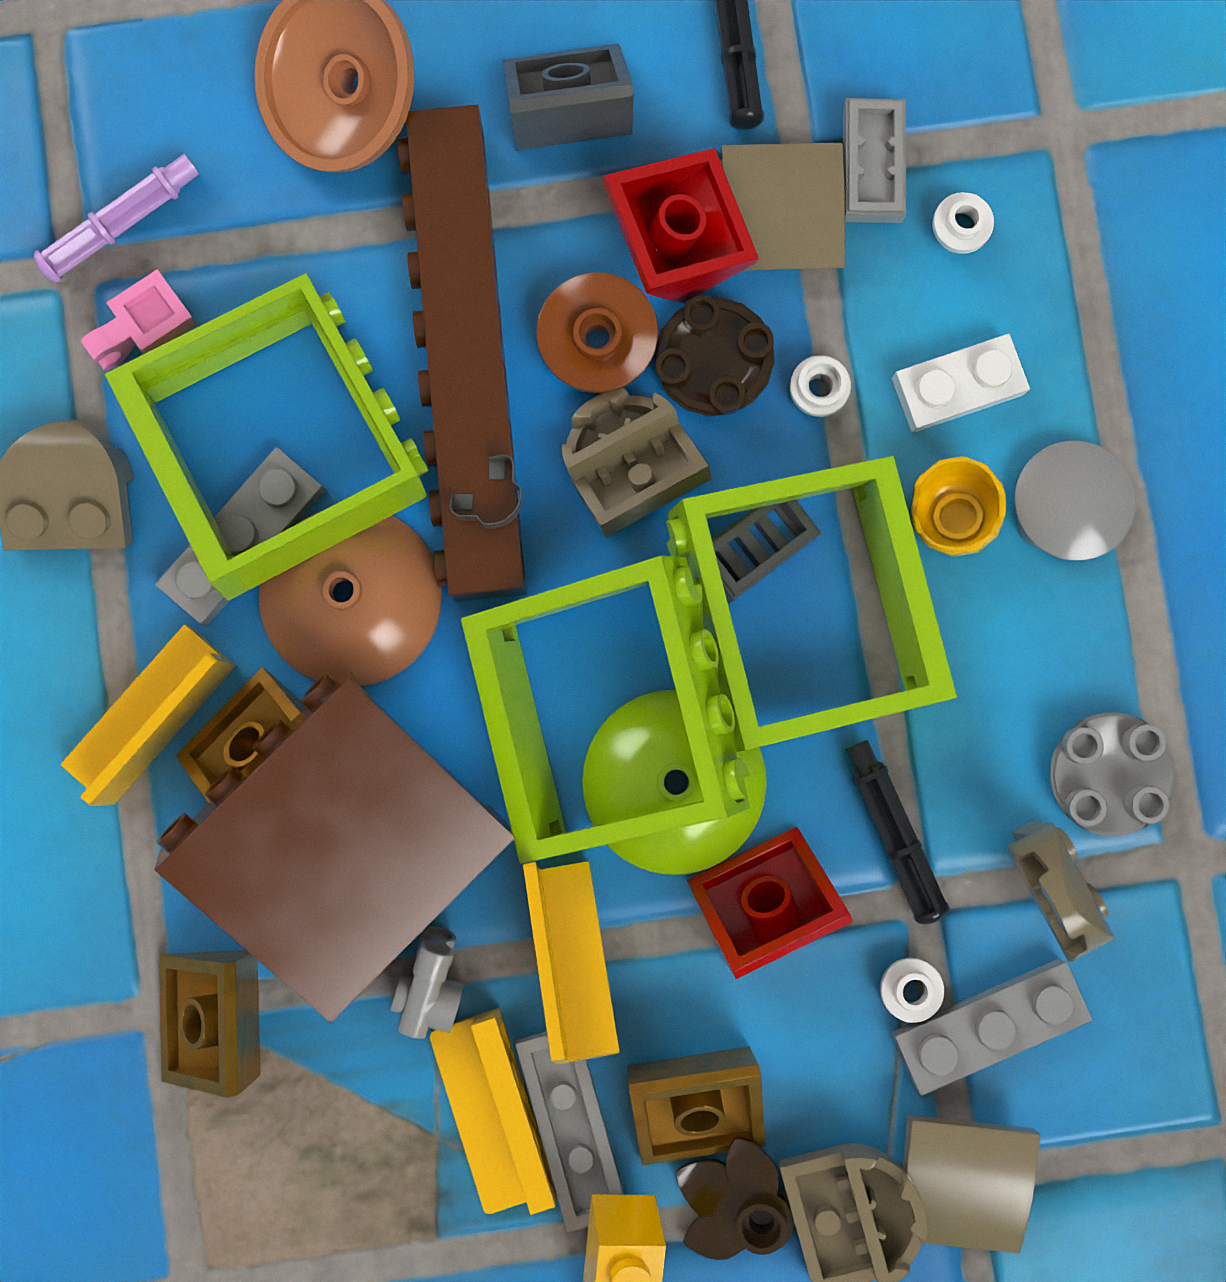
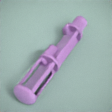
[34,154,200,283]

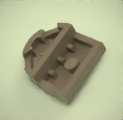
[562,388,712,538]
[0,420,134,550]
[1007,821,1116,962]
[779,1144,928,1282]

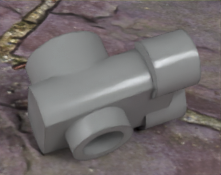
[390,926,463,1039]

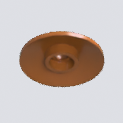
[537,272,658,393]

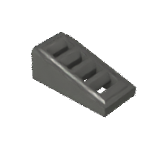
[712,500,821,604]

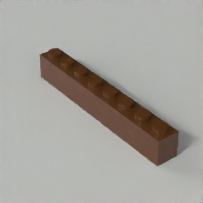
[397,105,527,602]

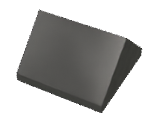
[503,44,634,151]

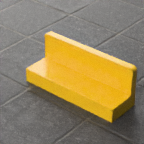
[60,624,236,806]
[523,861,620,1065]
[429,1007,557,1215]

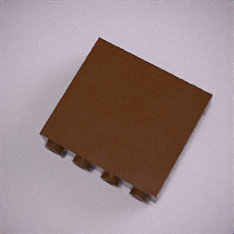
[154,668,515,1023]

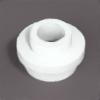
[932,192,994,254]
[790,356,851,417]
[880,958,944,1023]

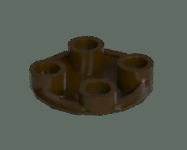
[655,295,775,417]

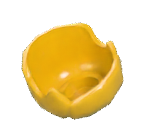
[911,456,1006,557]

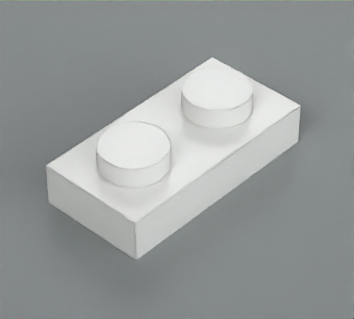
[892,334,1030,433]

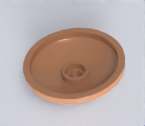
[255,0,414,173]
[259,510,443,687]

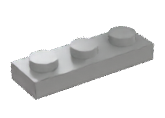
[155,447,327,626]
[890,959,1093,1096]
[515,1031,625,1233]

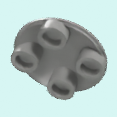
[1014,441,1136,561]
[1050,712,1175,836]

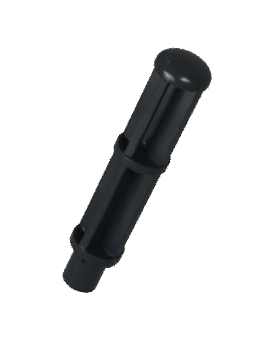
[714,0,764,130]
[845,740,950,925]

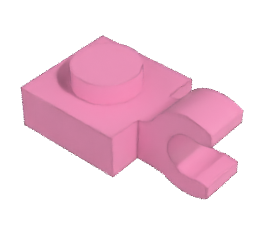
[80,269,197,372]

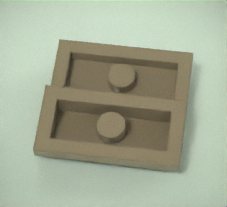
[721,143,845,270]
[903,1114,1041,1254]

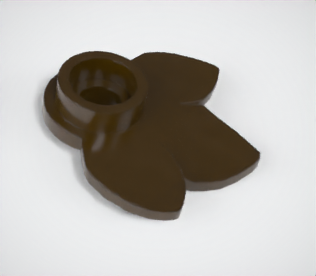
[676,1136,793,1260]

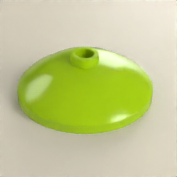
[582,690,767,875]

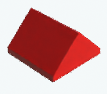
[602,148,759,303]
[687,827,853,979]

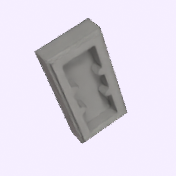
[843,98,906,223]

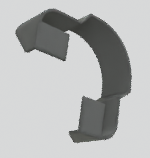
[449,454,523,529]

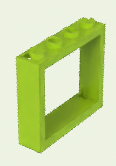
[105,273,429,601]
[666,456,957,752]
[461,556,750,864]

